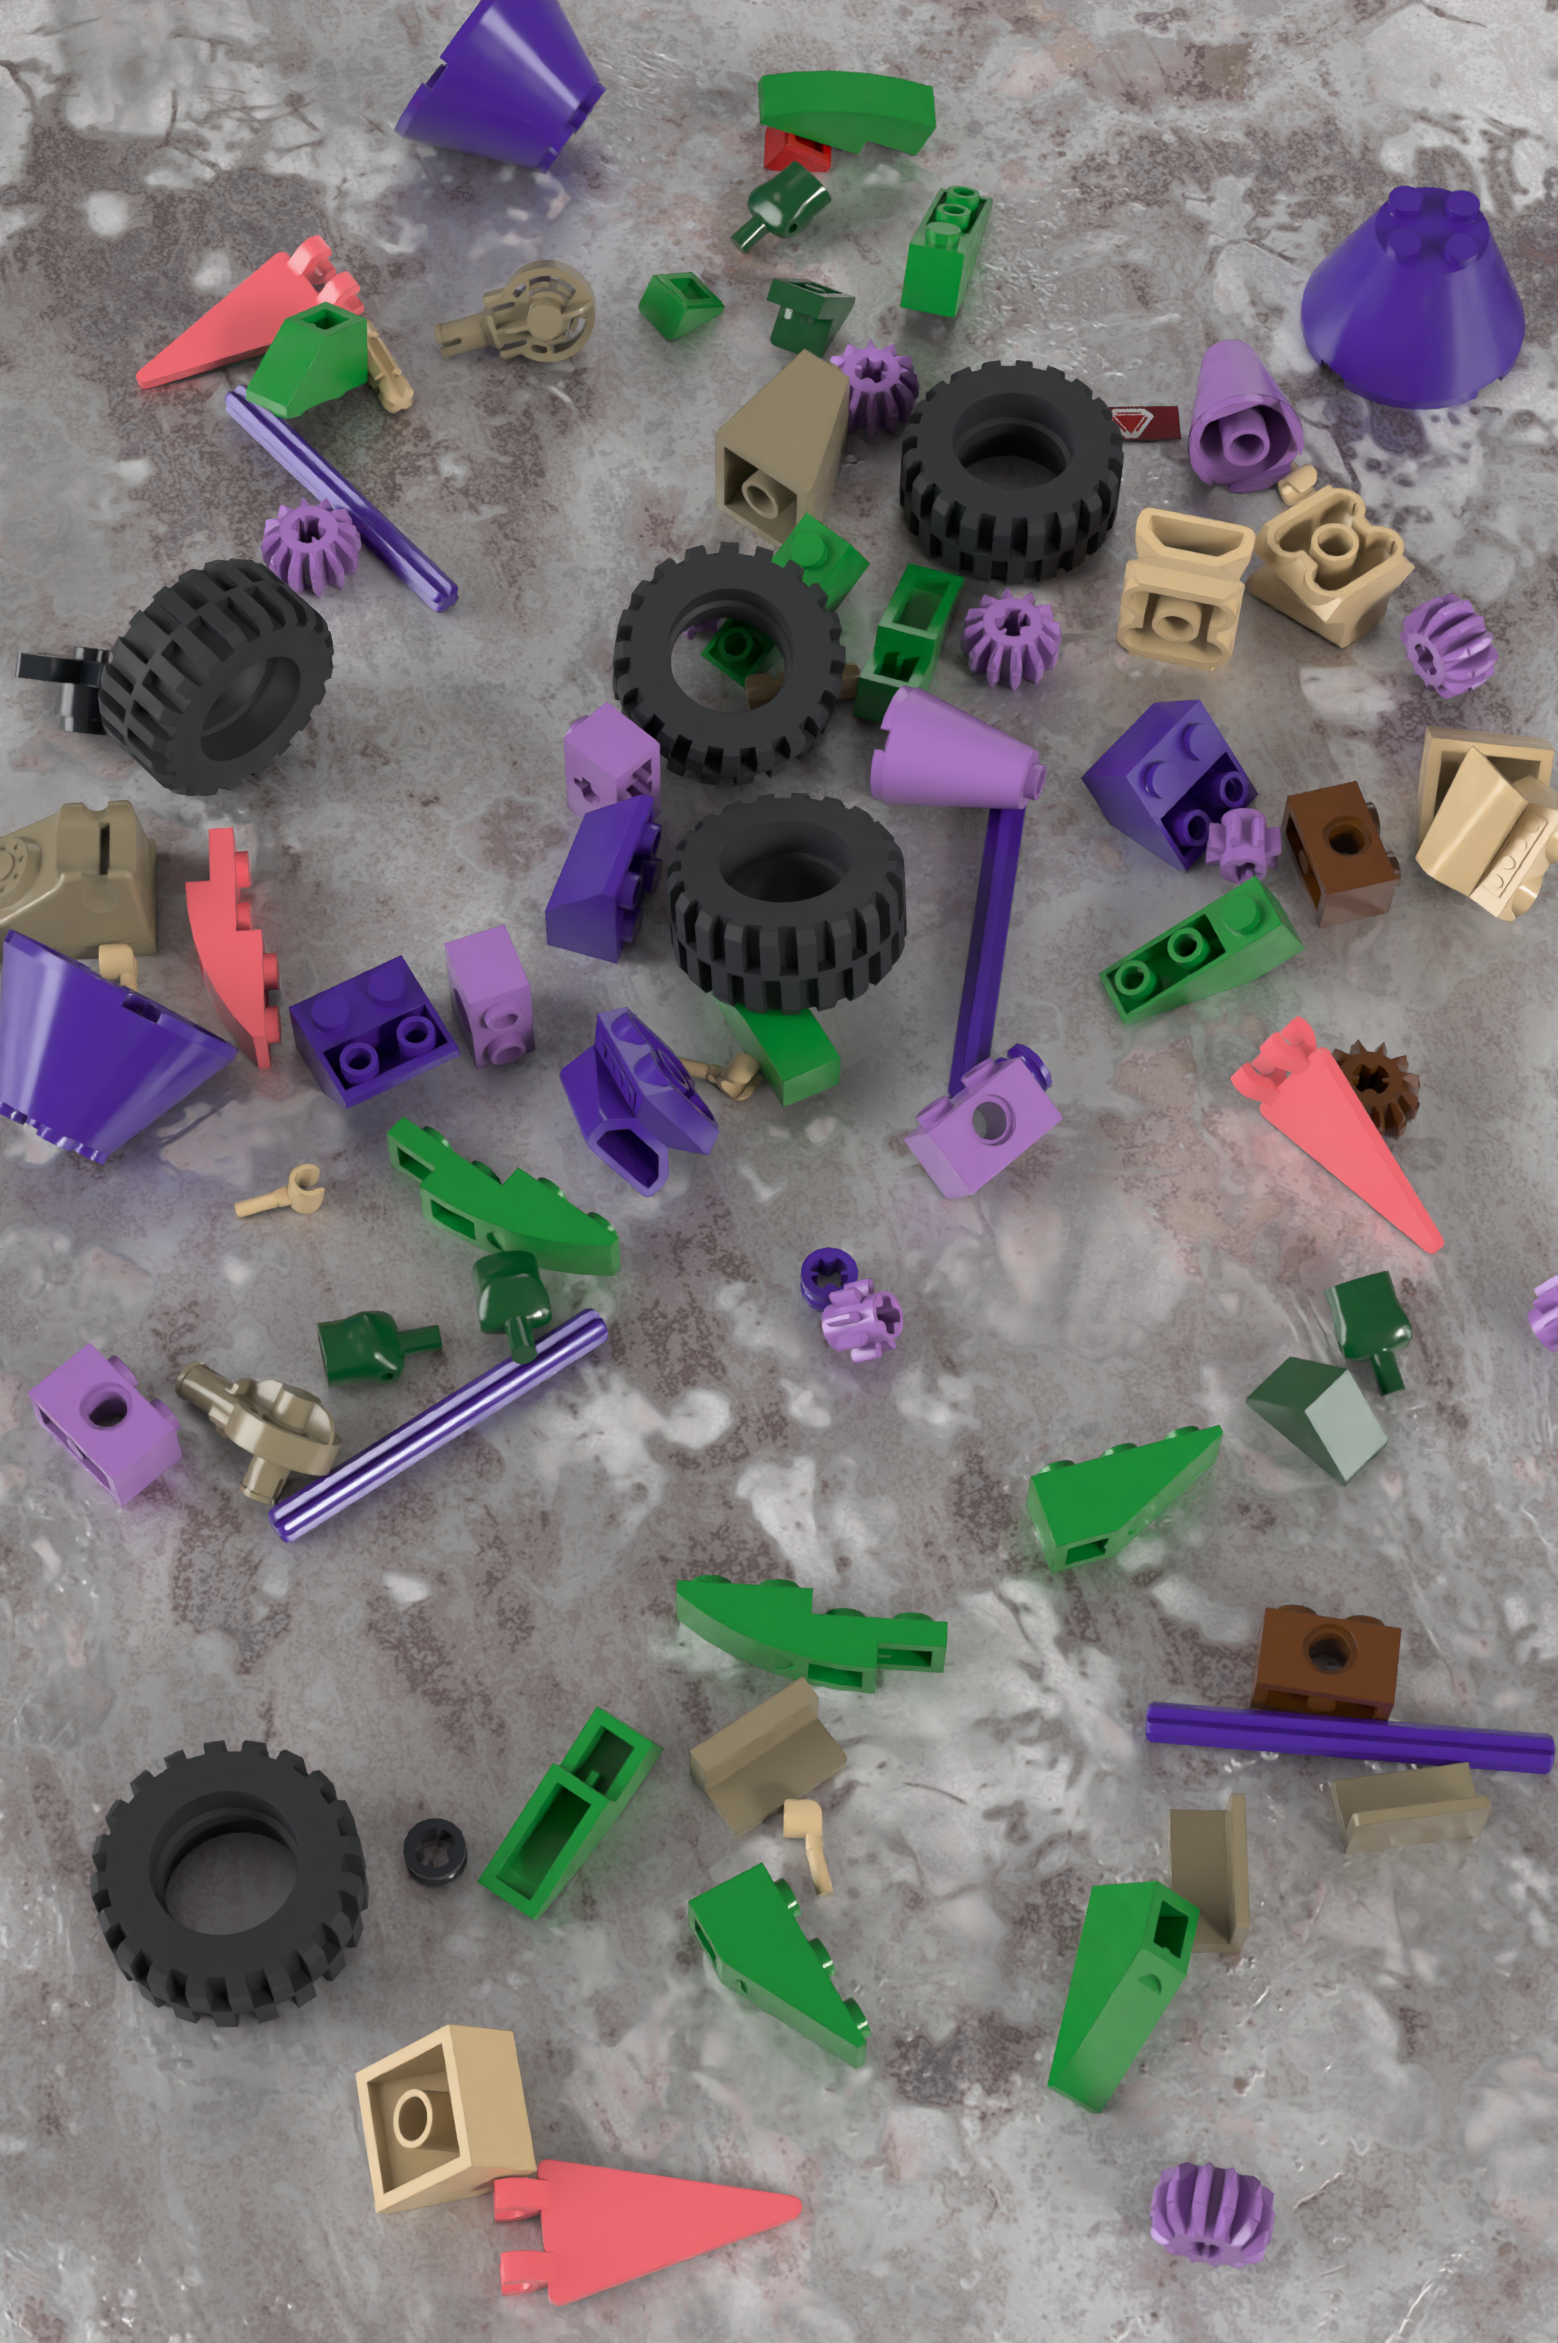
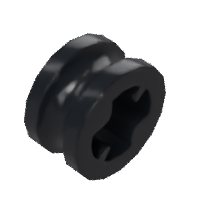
[403,1818,467,1889]

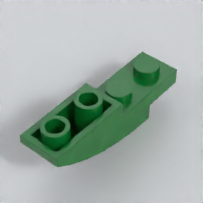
[386,1116,621,1276]
[676,1575,948,1694]

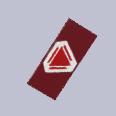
[1108,406,1181,440]

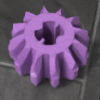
[830,339,920,439]
[261,497,361,599]
[960,587,1062,692]
[1400,593,1499,699]
[1150,2162,1276,2269]

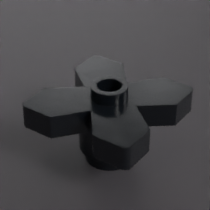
[15,646,111,735]

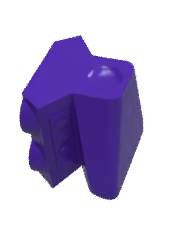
[559,1007,719,1197]

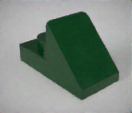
[766,278,856,359]

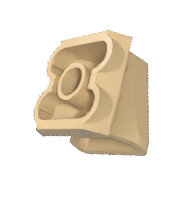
[1245,484,1415,648]
[1116,507,1256,671]
[1415,745,1558,923]

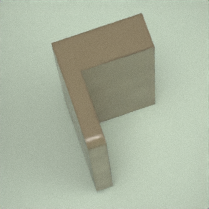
[689,1676,847,1837]
[1330,1762,1492,1855]
[1167,1793,1250,1954]

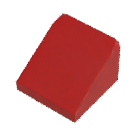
[764,126,831,173]

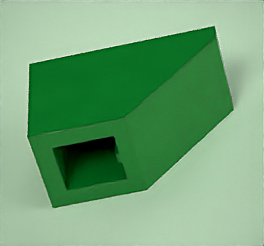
[246,301,368,418]

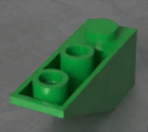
[900,186,993,318]
[700,512,870,689]
[1098,875,1306,1025]
[1026,1425,1223,1574]
[688,1862,871,2069]
[1047,1880,1201,2114]

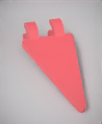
[136,235,365,389]
[1230,1016,1444,1254]
[493,2159,802,2306]

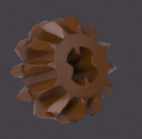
[1331,1039,1420,1141]

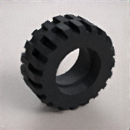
[899,360,1124,585]
[612,542,846,786]
[98,558,334,797]
[666,793,907,1015]
[90,1740,369,2027]

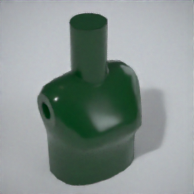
[730,161,831,254]
[471,1250,552,1364]
[1323,1271,1413,1397]
[317,1310,442,1388]

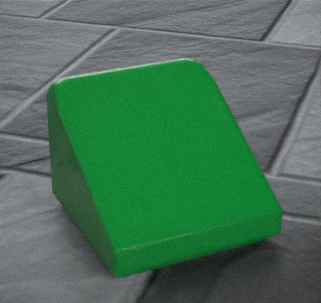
[638,272,725,340]

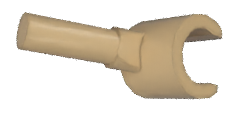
[1278,461,1317,508]
[99,943,139,993]
[678,1052,763,1102]
[234,1164,325,1218]
[783,1799,834,1896]

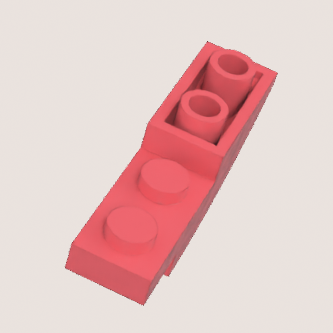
[185,827,282,1069]

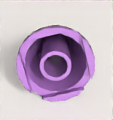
[1188,339,1304,494]
[870,685,1047,809]

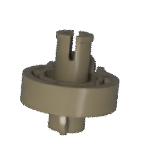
[434,260,596,362]
[175,1361,342,1505]

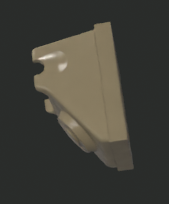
[0,800,158,964]

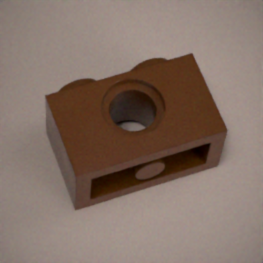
[1281,781,1401,928]
[1249,1604,1402,1720]

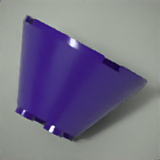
[394,0,607,175]
[1300,185,1525,410]
[0,929,239,1165]

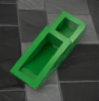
[758,70,937,156]
[853,563,965,723]
[710,990,841,1108]
[477,1706,664,1921]

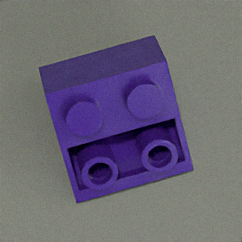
[1081,699,1259,871]
[545,794,663,964]
[289,955,460,1109]

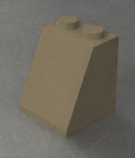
[715,349,850,549]

